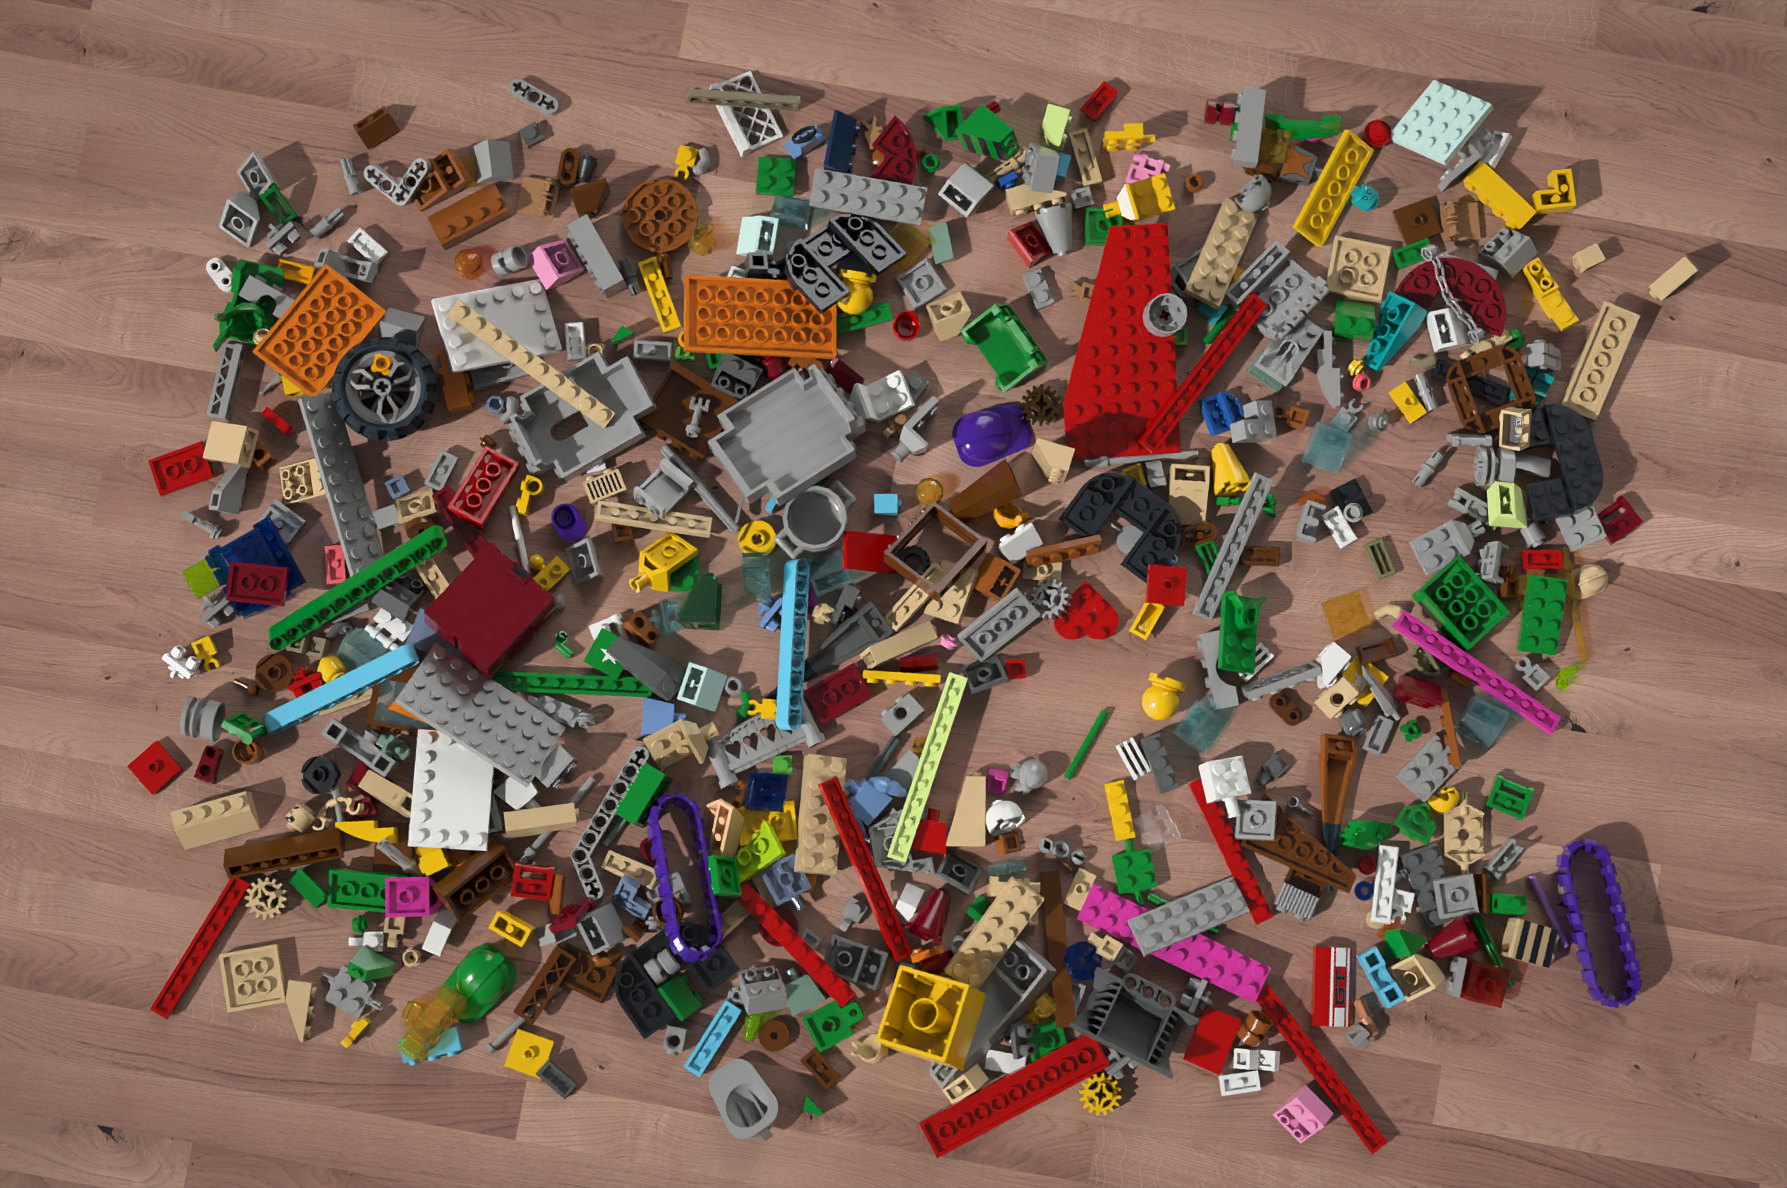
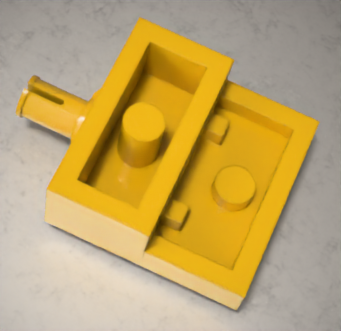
[1102,123,1155,152]

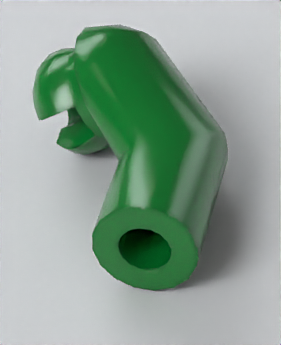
[555,630,574,659]

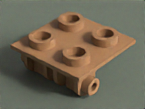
[516,176,561,220]
[1439,201,1481,242]

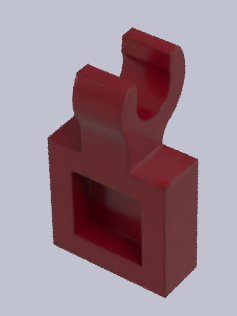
[920,950,953,975]

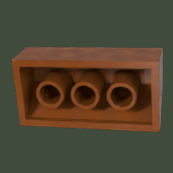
[427,183,512,250]

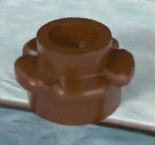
[480,434,497,450]

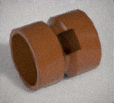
[232,739,264,765]
[1237,1010,1273,1047]

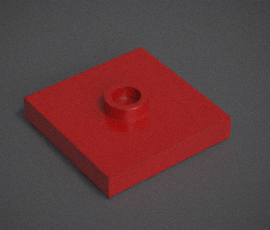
[1145,564,1187,607]
[127,740,183,795]

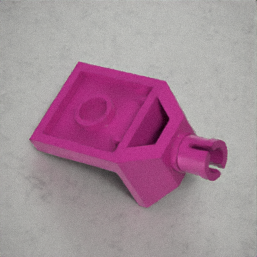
[385,877,442,917]

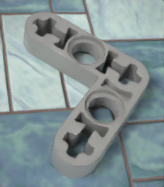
[364,158,432,206]

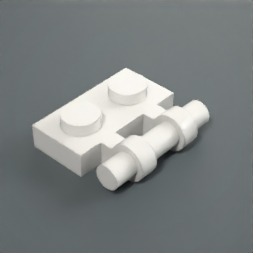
[365,608,413,651]

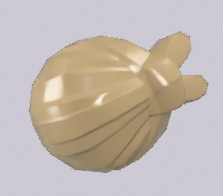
[850,1034,889,1064]

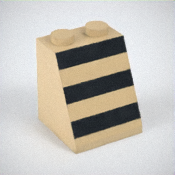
[1499,918,1559,968]

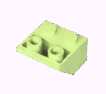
[1041,104,1072,152]
[1487,481,1527,529]

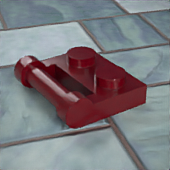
[1597,495,1643,545]
[548,897,595,933]

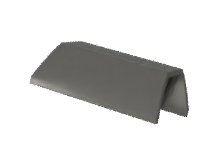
[1068,967,1200,1079]

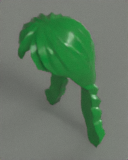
[212,302,266,352]

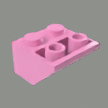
[1273,1085,1333,1144]

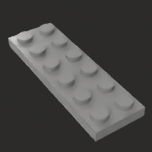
[809,168,927,226]
[1127,877,1250,957]

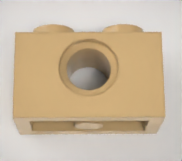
[1314,674,1359,719]

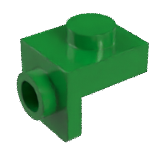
[1507,328,1525,352]

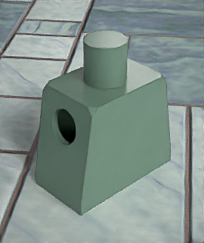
[784,967,826,1017]

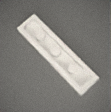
[1370,845,1399,925]

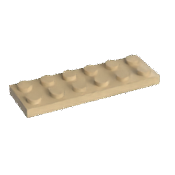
[1184,197,1259,309]
[1560,301,1640,422]
[944,877,1044,990]

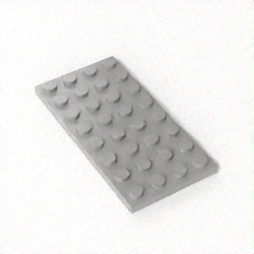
[395,643,566,787]

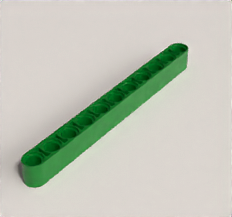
[268,525,447,650]

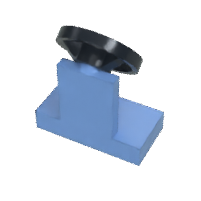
[784,125,826,160]

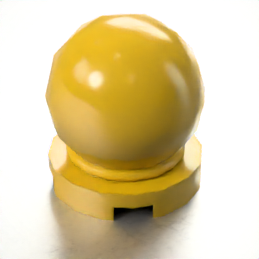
[837,269,877,314]
[1142,673,1187,721]

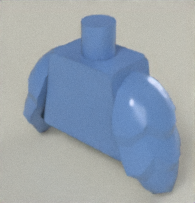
[844,776,908,840]

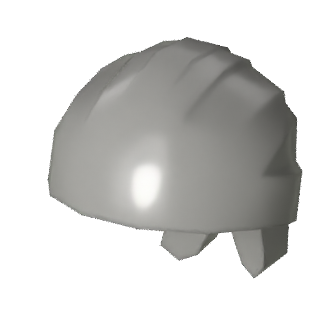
[1015,759,1048,796]

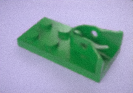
[1218,590,1266,675]

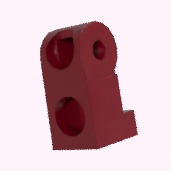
[194,745,223,785]

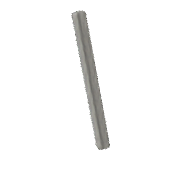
[660,443,741,533]

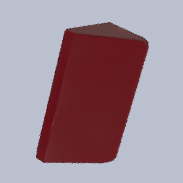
[825,356,865,394]
[899,653,939,673]

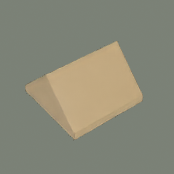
[396,488,441,527]

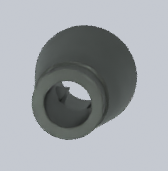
[578,154,598,183]

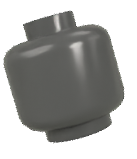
[1339,707,1368,737]

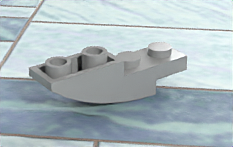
[1314,331,1344,409]

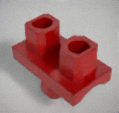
[287,666,324,698]

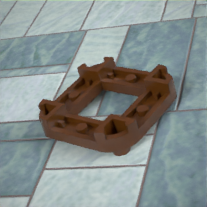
[1446,346,1536,434]

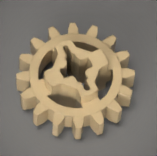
[245,877,289,920]

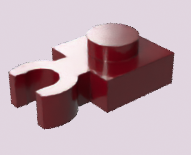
[342,795,379,822]

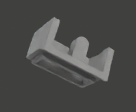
[1295,500,1326,545]

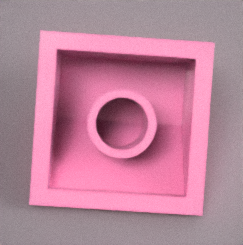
[527,239,585,290]

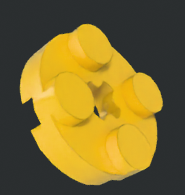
[738,520,776,559]

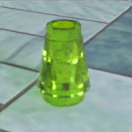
[743,1013,764,1042]

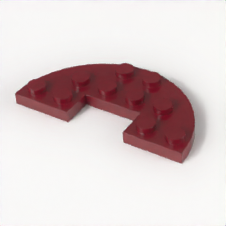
[835,115,917,218]
[1395,257,1506,337]

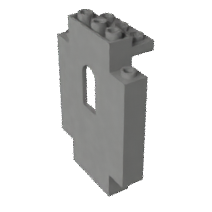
[508,351,657,481]

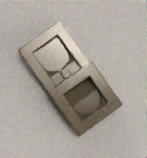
[286,635,331,658]

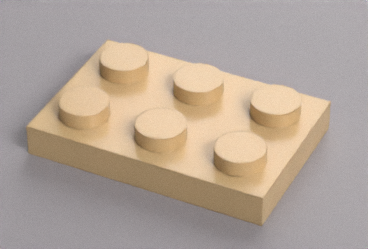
[924,559,979,625]

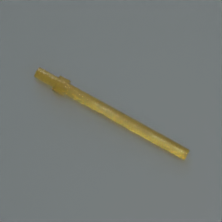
[1561,547,1588,661]

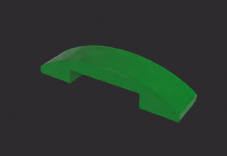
[1265,114,1341,139]

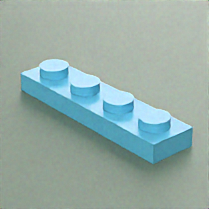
[683,1000,742,1077]

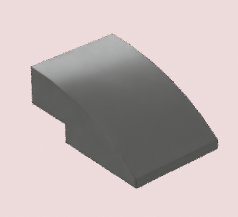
[824,934,892,991]

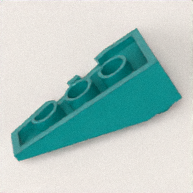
[1364,291,1428,372]

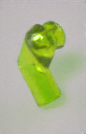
[1555,664,1578,690]

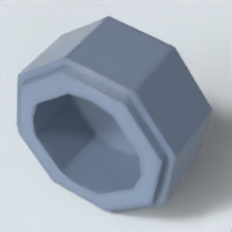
[486,396,505,415]

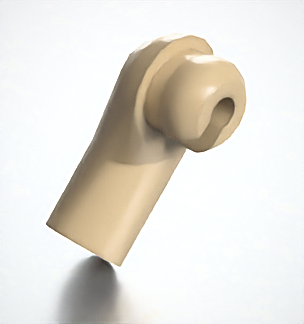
[1373,604,1403,620]

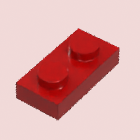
[1080,81,1118,122]
[1522,550,1563,570]

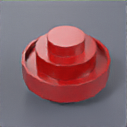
[1363,119,1392,148]

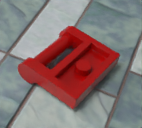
[510,861,554,901]

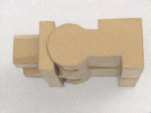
[988,876,1040,897]

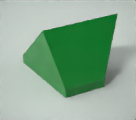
[923,104,962,141]
[1383,929,1427,959]

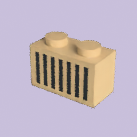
[583,467,628,506]

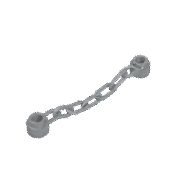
[1421,244,1485,344]

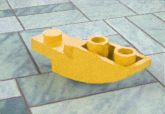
[1522,257,1579,332]

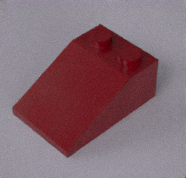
[1393,673,1443,710]

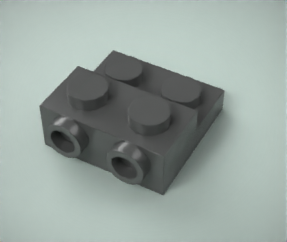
[830,583,862,626]

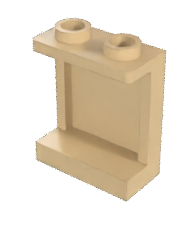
[203,421,259,468]

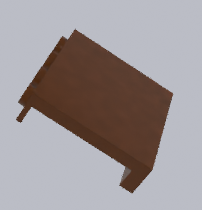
[638,361,739,461]

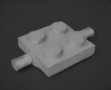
[321,964,383,1018]

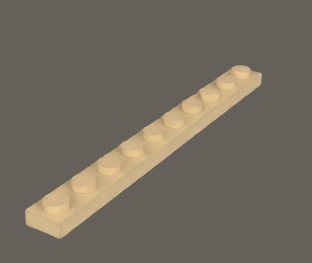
[447,299,616,429]

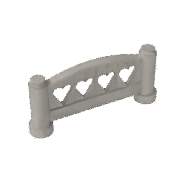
[706,699,826,790]

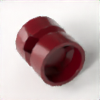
[1204,99,1234,126]

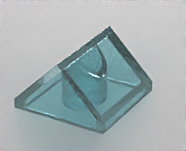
[770,196,812,230]
[336,626,389,670]

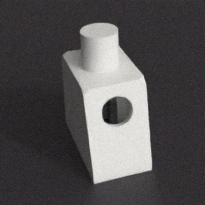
[494,777,541,811]

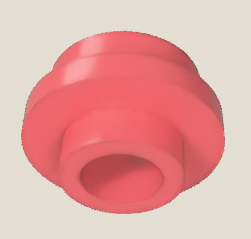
[1353,373,1371,392]

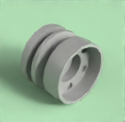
[1143,293,1187,337]
[1473,446,1516,487]
[180,696,226,742]

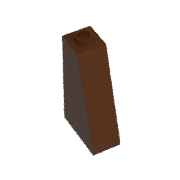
[949,459,1022,524]

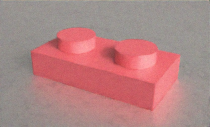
[325,545,347,585]

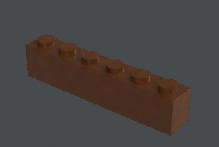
[223,828,345,879]

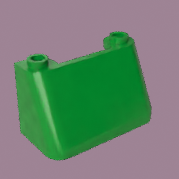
[961,302,1048,392]

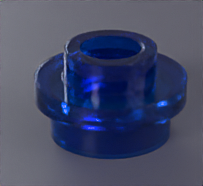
[1354,881,1374,901]

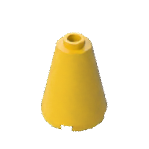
[1212,442,1251,497]

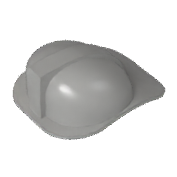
[709,1059,779,1141]

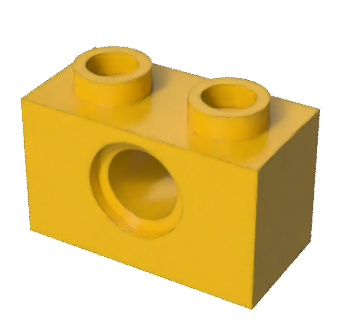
[489,909,536,947]

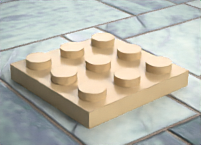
[1326,236,1391,303]
[219,944,286,1013]

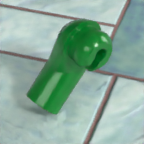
[736,691,754,720]

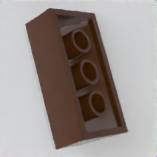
[432,839,514,923]

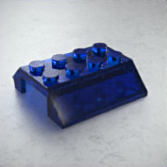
[204,516,307,619]

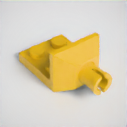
[1103,173,1175,222]
[629,532,698,592]

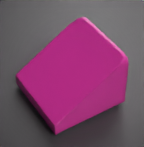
[986,768,1008,795]

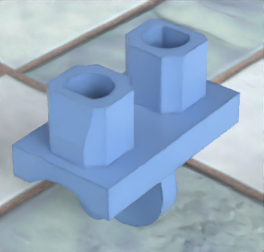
[757,597,782,633]

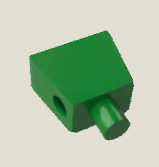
[1491,893,1527,915]

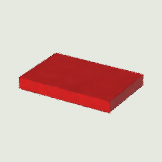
[148,441,216,497]
[843,530,896,574]
[1183,1005,1242,1075]

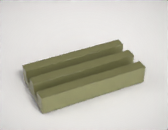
[1363,538,1397,580]

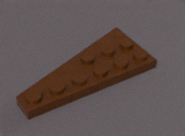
[1240,793,1357,894]

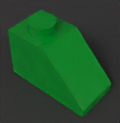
[347,946,396,982]

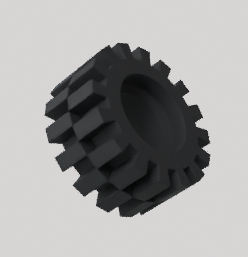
[897,545,930,581]

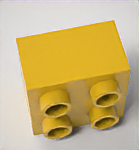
[875,965,986,1071]

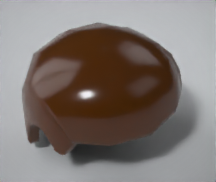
[652,897,685,926]

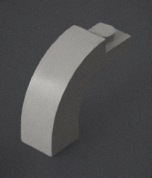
[314,248,378,285]

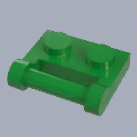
[221,711,268,744]
[1485,773,1534,820]

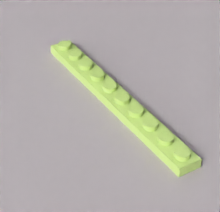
[887,672,968,863]

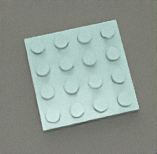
[1390,80,1494,166]

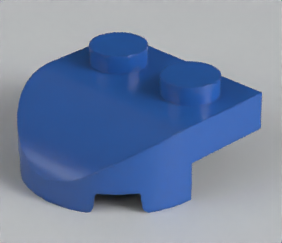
[1198,392,1244,437]

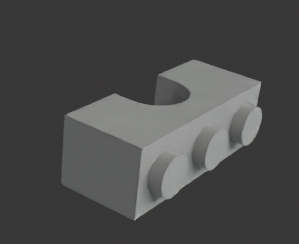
[239,274,297,318]

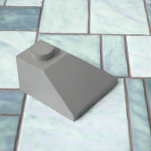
[218,190,260,248]

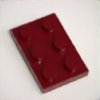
[226,562,290,607]
[804,663,873,725]

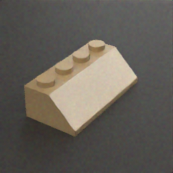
[1032,438,1075,484]
[170,791,261,850]

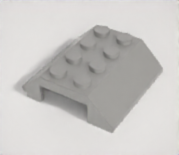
[1225,240,1330,341]

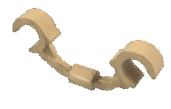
[312,797,364,831]

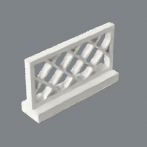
[710,71,783,157]

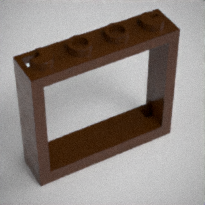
[884,501,987,602]

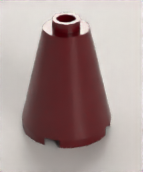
[905,888,951,945]

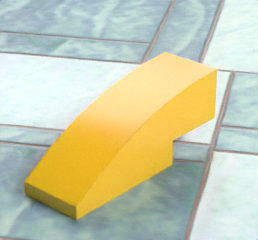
[1129,602,1165,640]
[335,821,398,843]

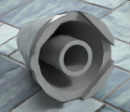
[1035,203,1072,257]

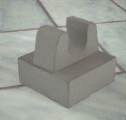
[1344,1024,1371,1049]

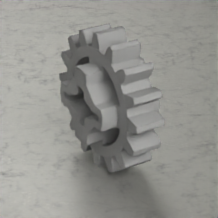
[1030,579,1072,621]

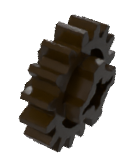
[1020,384,1062,427]

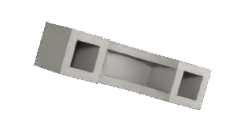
[1197,630,1239,711]
[321,718,400,778]

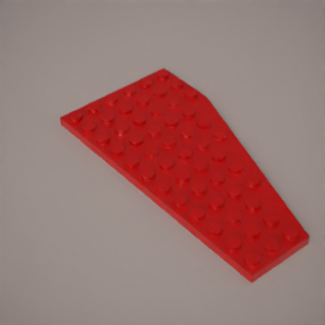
[1063,223,1181,460]

